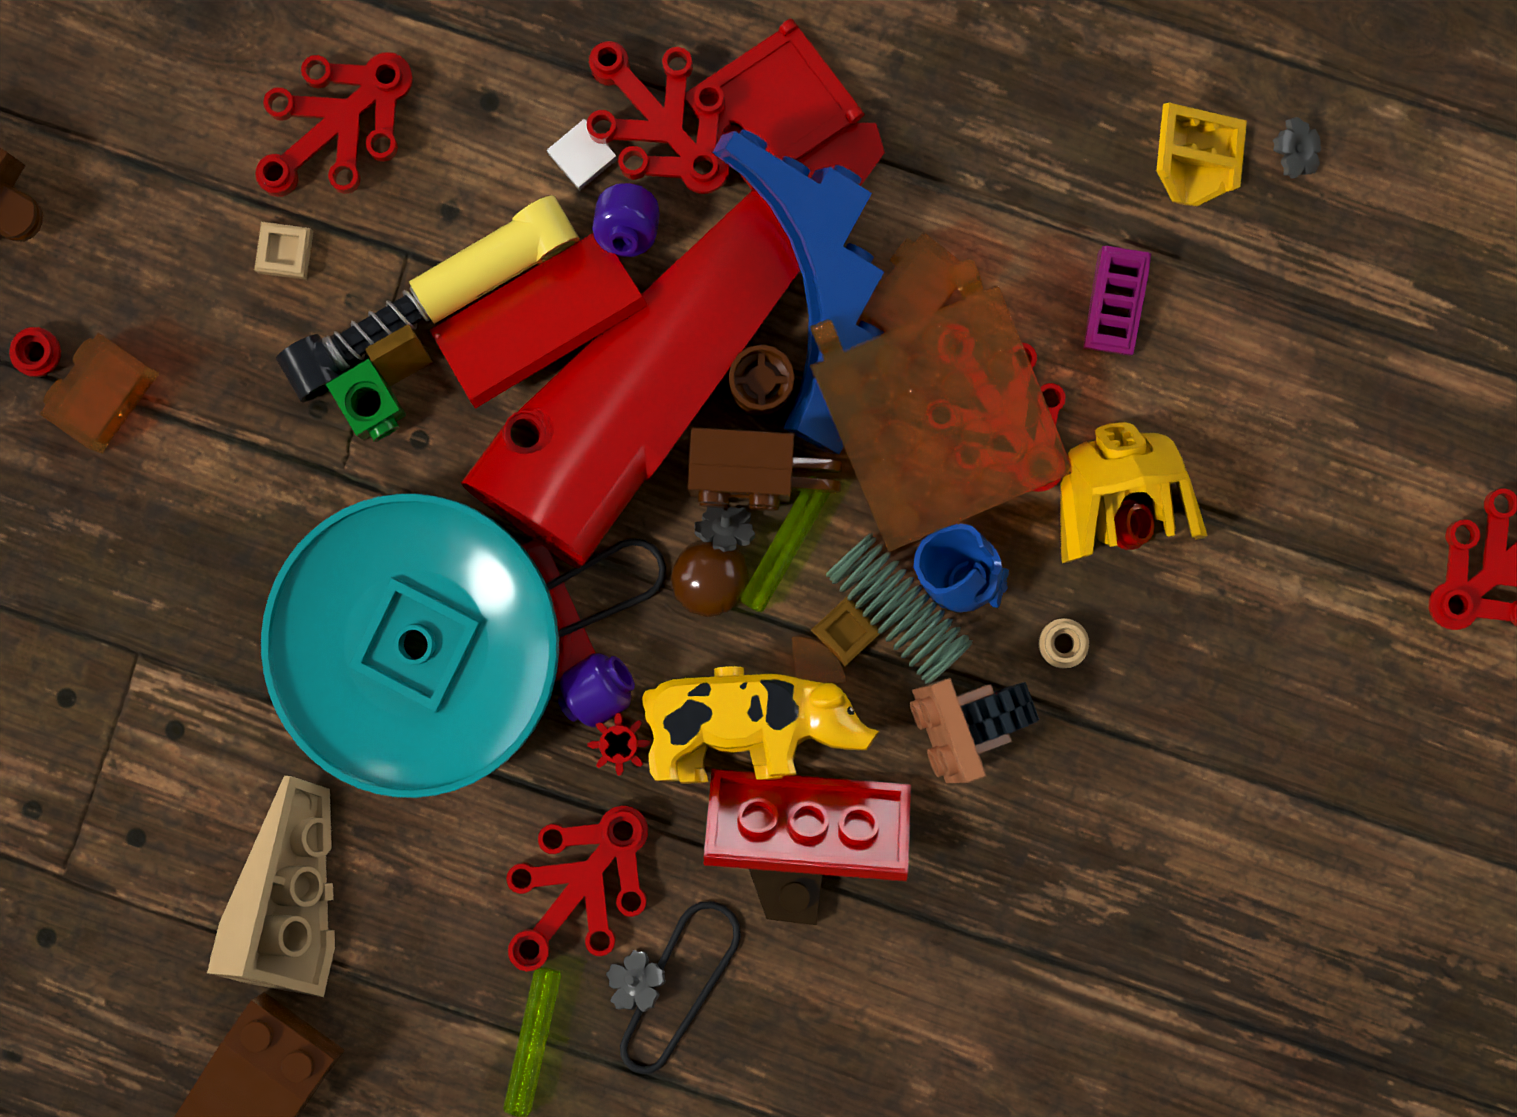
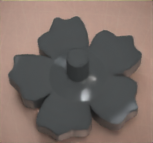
[1273,117,1321,178]
[694,507,755,552]
[606,950,666,1012]

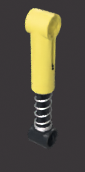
[276,195,580,402]

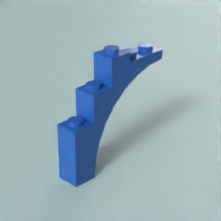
[712,130,897,455]

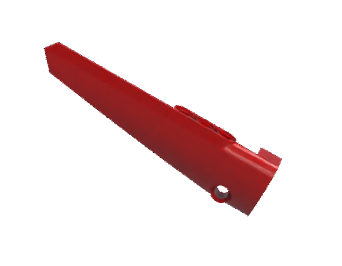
[461,123,885,568]

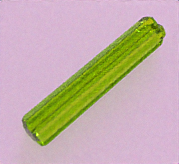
[741,476,831,612]
[503,967,561,1117]

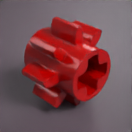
[587,713,651,776]

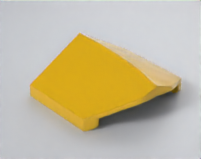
[1156,103,1247,206]

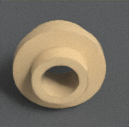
[1039,618,1089,668]

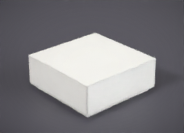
[547,118,617,191]

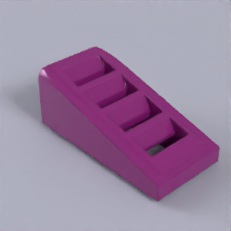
[1083,246,1152,356]

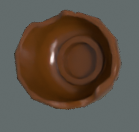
[671,540,749,617]

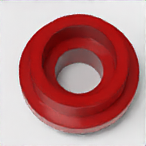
[9,327,61,377]
[1114,500,1154,550]

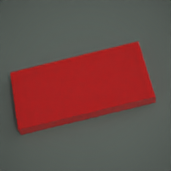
[430,233,647,409]
[703,769,911,881]

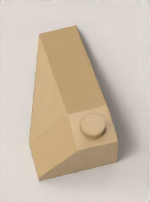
[207,776,335,997]

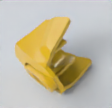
[1060,422,1208,563]

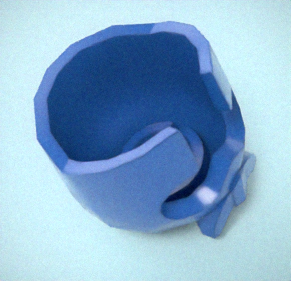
[914,523,1009,613]

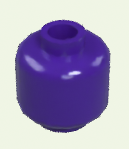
[592,183,660,257]
[558,653,635,727]

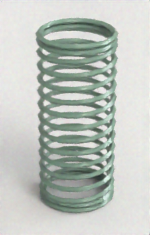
[826,533,972,684]

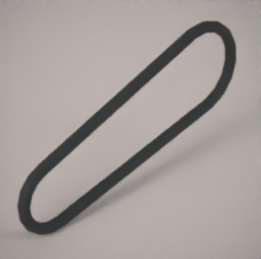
[546,538,666,638]
[620,901,741,1074]

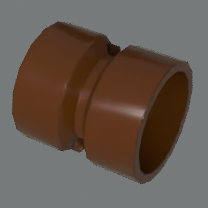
[729,345,794,418]

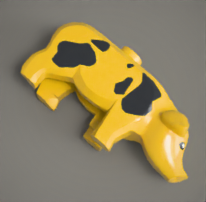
[642,666,879,784]

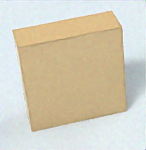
[254,222,313,280]

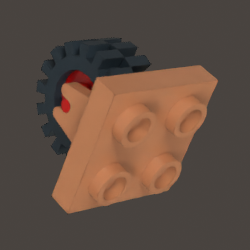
[910,679,1040,783]

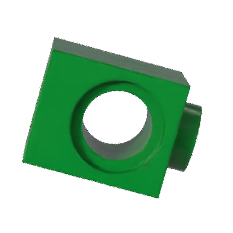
[326,359,407,442]

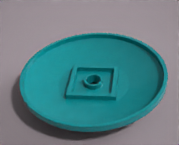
[261,494,559,798]

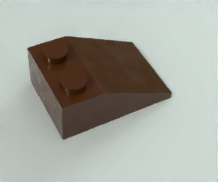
[174,992,345,1117]

